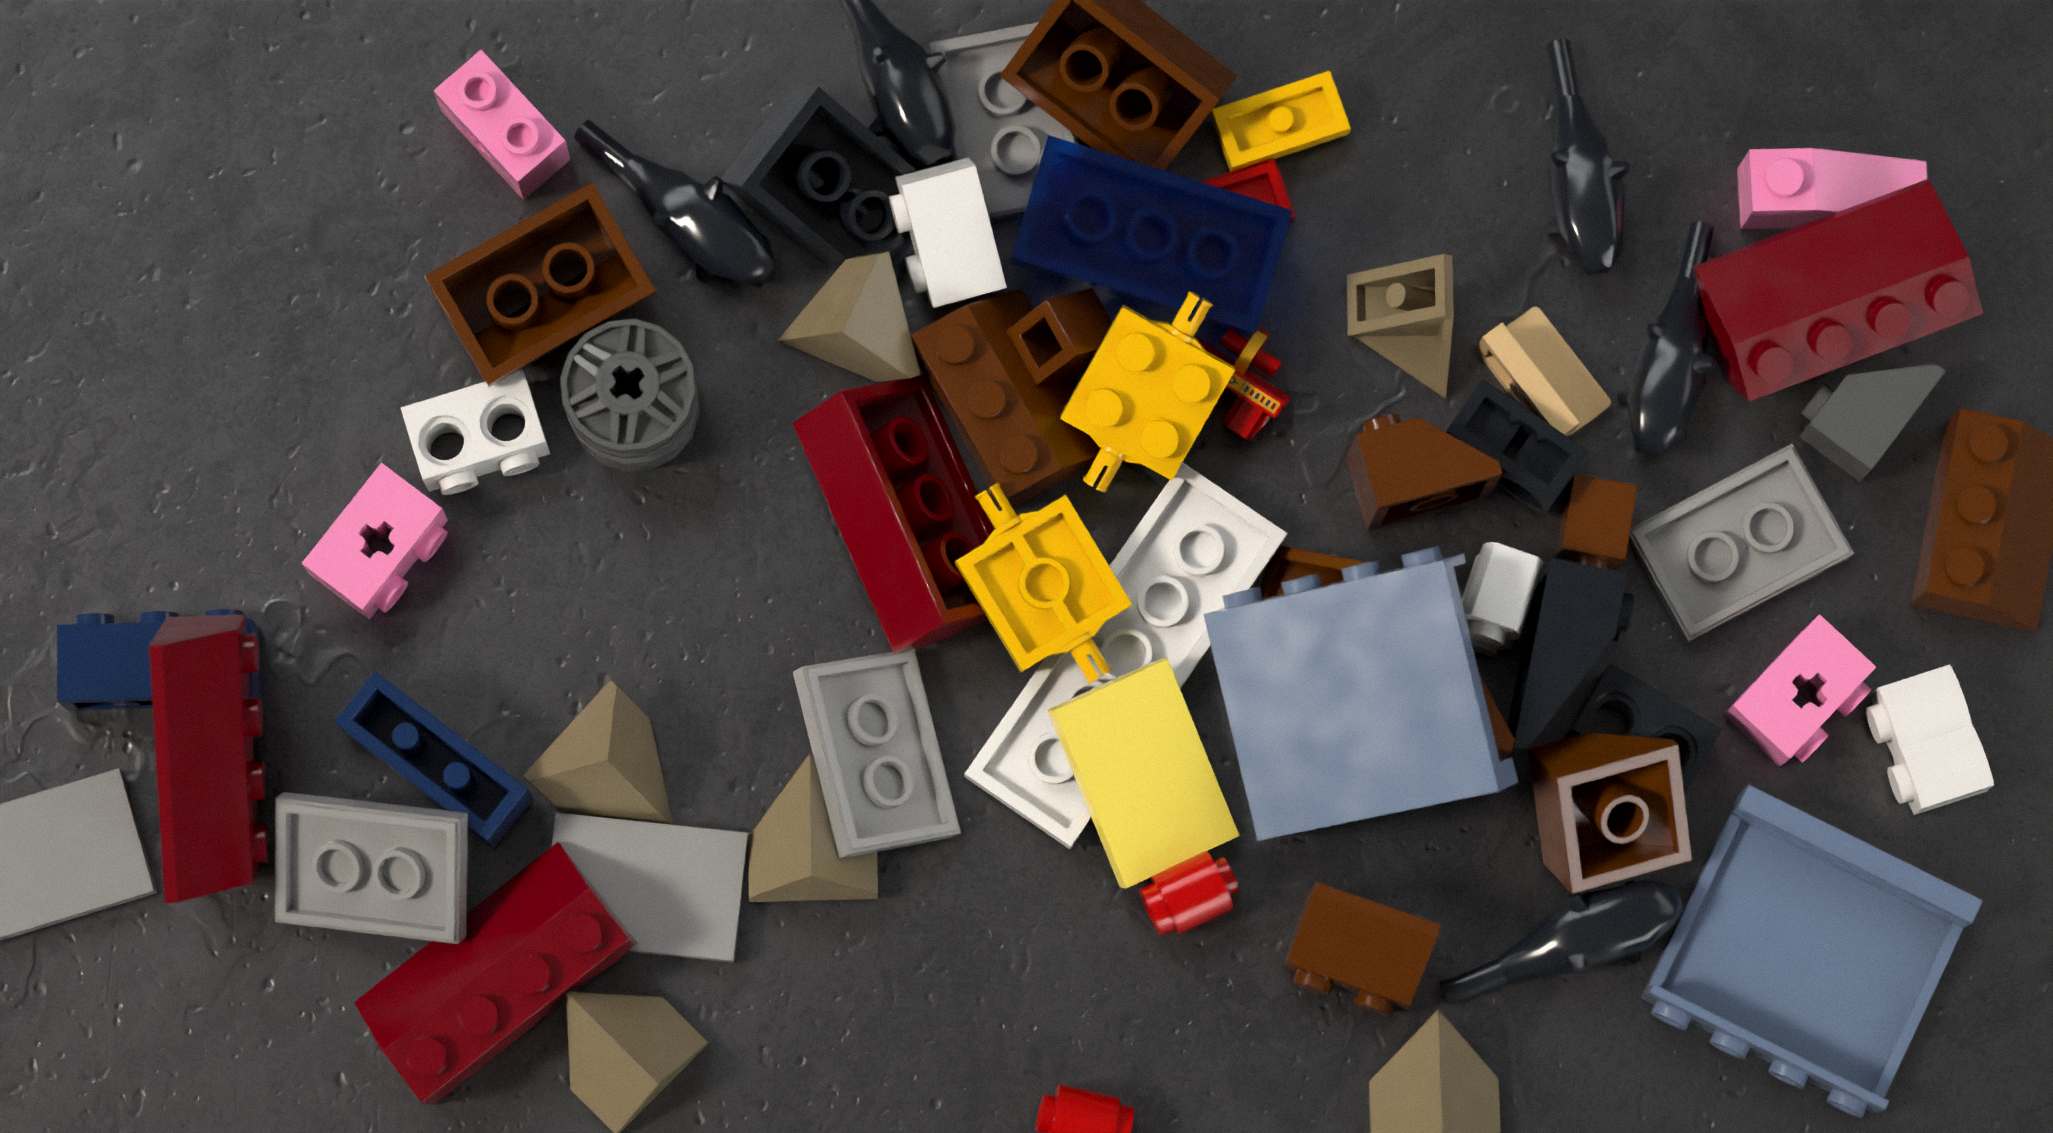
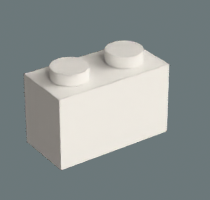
[889,157,1007,308]

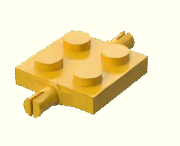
[1060,291,1235,493]
[954,483,1133,684]

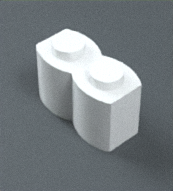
[1461,542,1544,657]
[1866,664,1994,815]

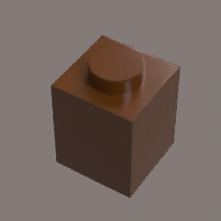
[1006,288,1112,385]
[1555,474,1638,571]

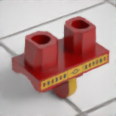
[1196,327,1292,440]

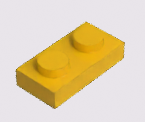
[1210,71,1351,172]

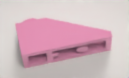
[1737,148,1927,229]

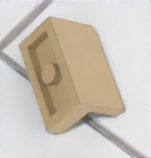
[1475,307,1611,437]

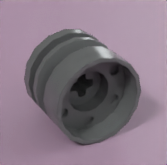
[560,319,700,472]

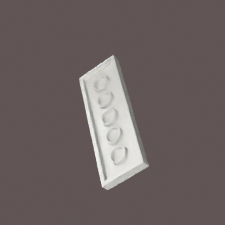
[964,462,1288,849]

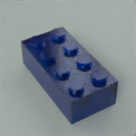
[1008,135,1293,337]

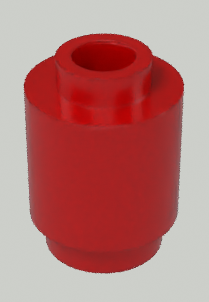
[1139,851,1240,936]
[1035,1084,1134,1133]

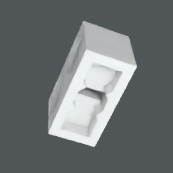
[401,370,550,495]

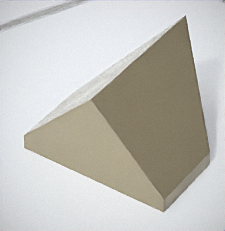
[777,251,920,382]
[1346,254,1454,399]
[523,680,674,825]
[748,753,878,902]
[566,992,709,1133]
[1368,1009,1501,1133]

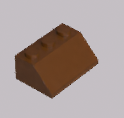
[999,0,1237,191]
[425,182,656,387]
[911,288,1101,509]
[1910,408,2053,632]

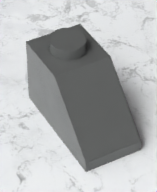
[1799,364,1946,482]

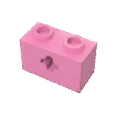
[433,50,571,200]
[302,462,448,620]
[1723,614,1876,767]

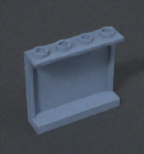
[1203,546,1518,841]
[1641,785,1983,1118]

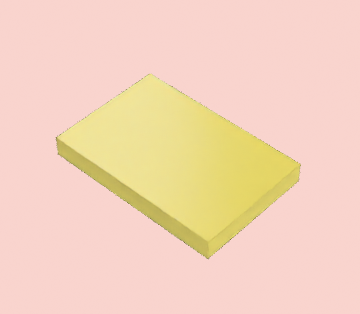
[1048,658,1240,888]

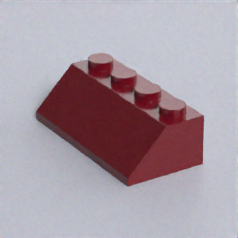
[1693,180,1983,402]
[792,374,994,654]
[149,615,270,903]
[354,842,638,1105]

